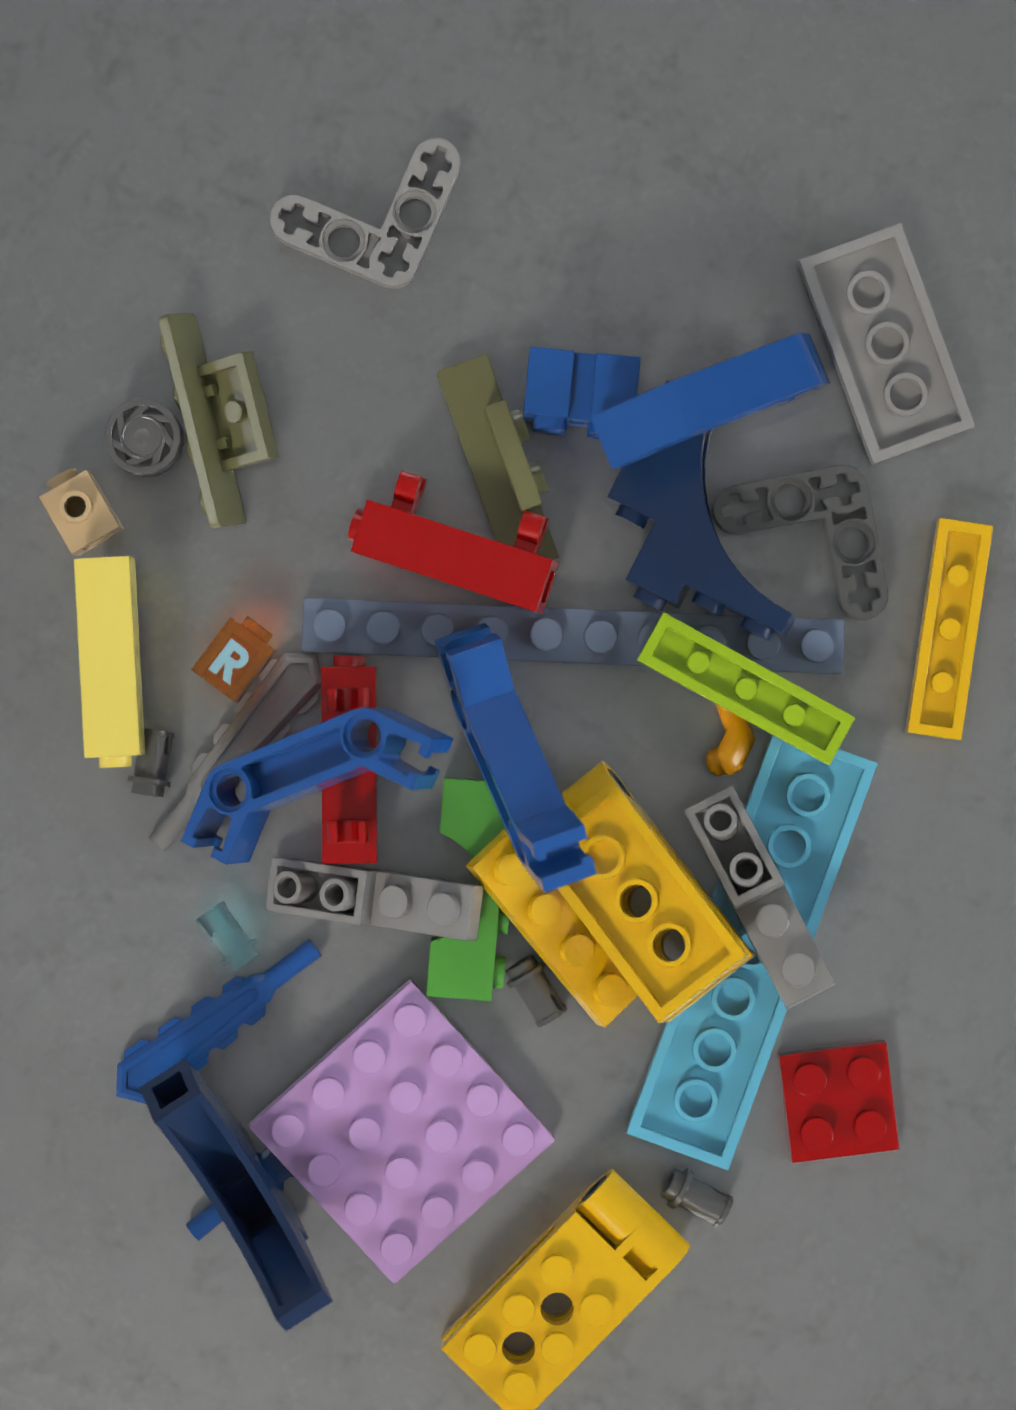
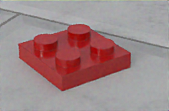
[777,1040,900,1163]

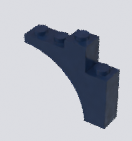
[607,380,795,641]
[139,1058,333,1331]

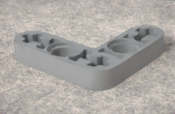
[269,137,461,289]

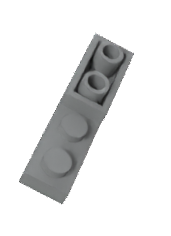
[684,785,836,1010]
[265,857,484,941]

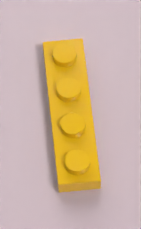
[905,518,993,740]
[465,829,638,1027]

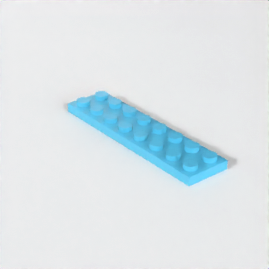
[625,735,878,1170]

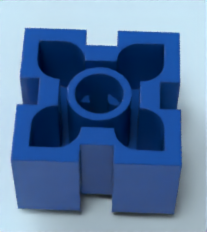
[523,347,641,440]

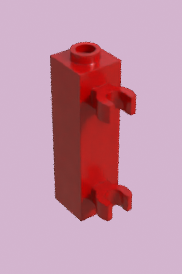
[348,470,560,614]
[321,656,378,864]

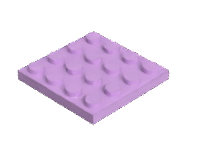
[249,978,556,1285]

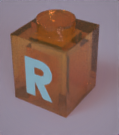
[191,615,277,702]

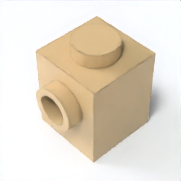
[39,467,125,556]

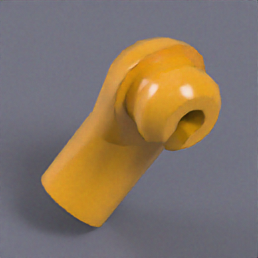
[705,705,755,776]

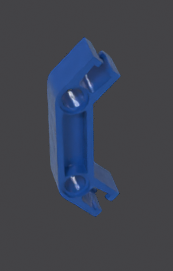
[590,333,830,469]
[435,623,597,893]
[181,707,454,865]

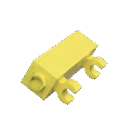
[74,556,145,768]

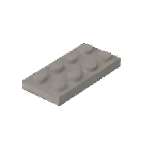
[797,223,976,465]

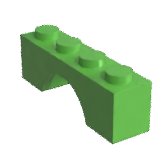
[426,777,509,1001]

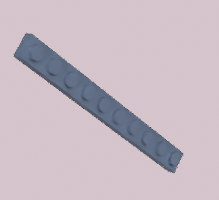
[302,597,845,674]

